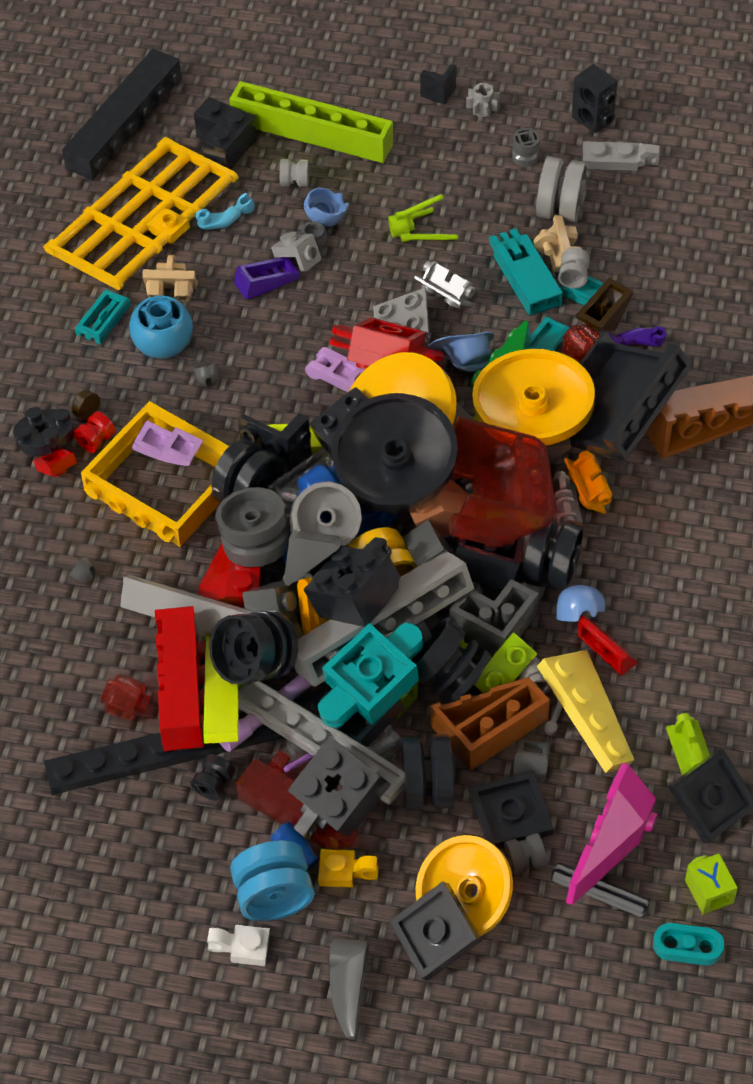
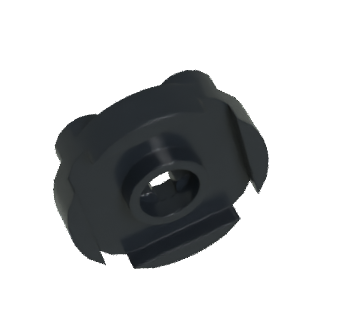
[13,407,75,456]

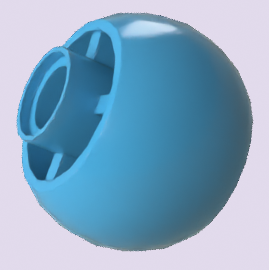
[129,295,193,359]

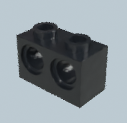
[571,64,617,134]

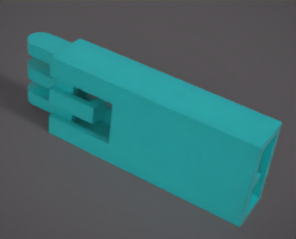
[489,228,563,316]

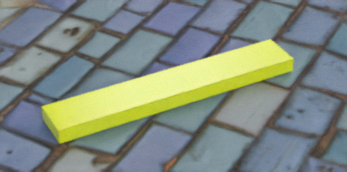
[204,633,239,744]

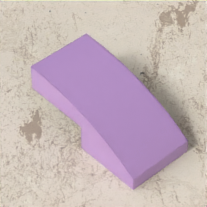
[132,421,203,466]

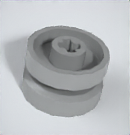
[536,156,587,224]
[288,481,362,546]

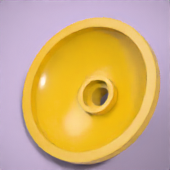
[416,835,513,936]

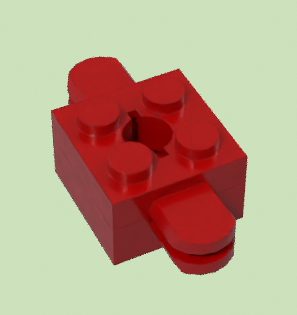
[329,317,445,369]

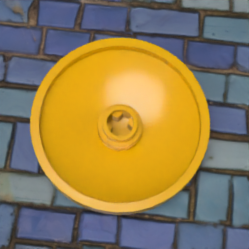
[472,349,595,447]
[349,352,457,426]

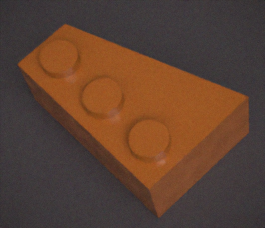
[430,677,550,771]

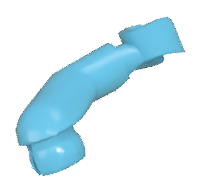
[196,193,255,230]

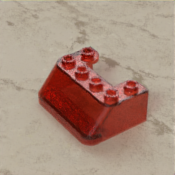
[449,416,557,547]

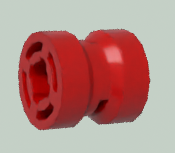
[73,411,116,453]

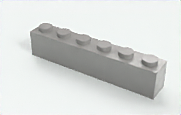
[294,550,474,687]

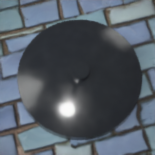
[332,393,458,511]

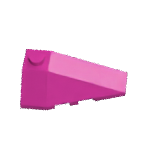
[566,763,658,905]

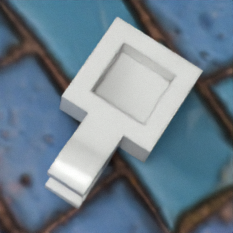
[207,925,270,966]

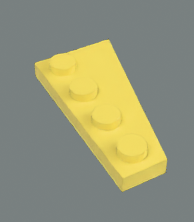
[537,650,634,773]

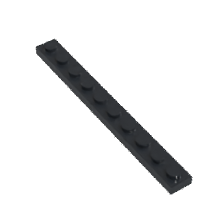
[44,691,330,795]

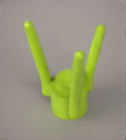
[388,194,459,242]

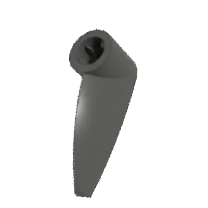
[329,937,369,1040]

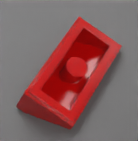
[577,615,638,675]

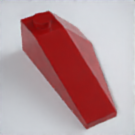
[198,543,265,609]

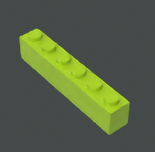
[229,81,393,163]

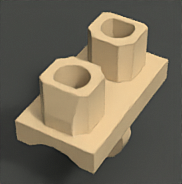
[534,215,581,273]
[142,255,198,302]

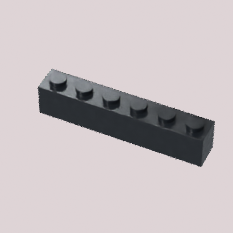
[62,48,182,181]

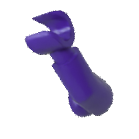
[608,326,667,347]

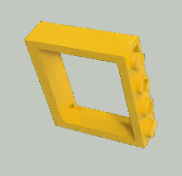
[81,401,229,547]

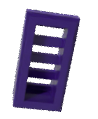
[234,257,300,299]

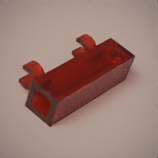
[236,750,358,850]

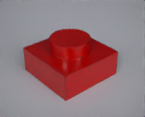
[33,447,77,477]

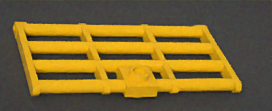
[43,137,239,290]

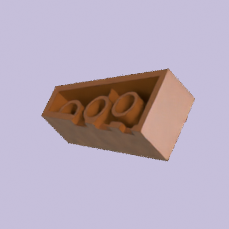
[646,375,753,459]

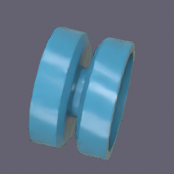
[230,840,315,922]

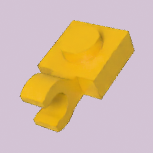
[318,849,379,887]

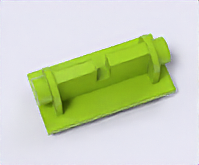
[474,632,537,693]
[666,713,710,775]

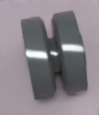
[216,487,291,567]

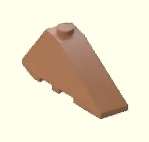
[408,479,482,538]

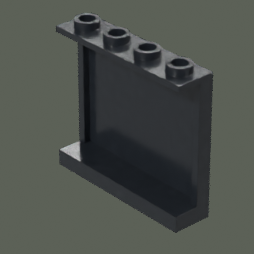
[570,331,693,460]

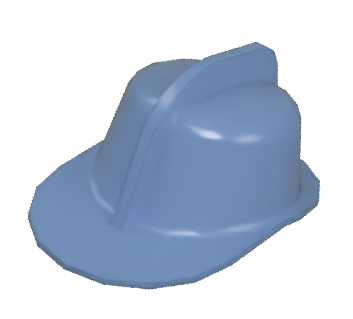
[427,331,494,372]

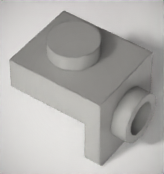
[271,232,321,271]

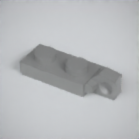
[582,141,660,171]

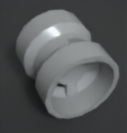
[279,159,309,187]
[558,248,590,289]

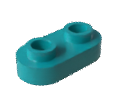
[653,923,724,966]

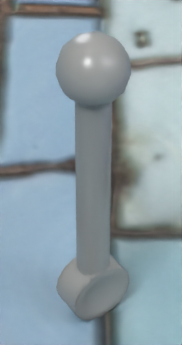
[544,700,563,735]

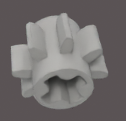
[466,83,500,117]

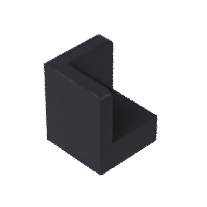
[420,64,457,105]

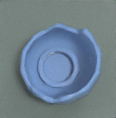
[304,187,349,227]
[556,585,605,622]

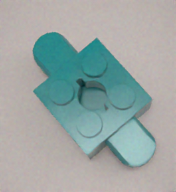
[318,623,424,729]

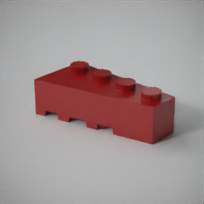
[155,606,206,751]

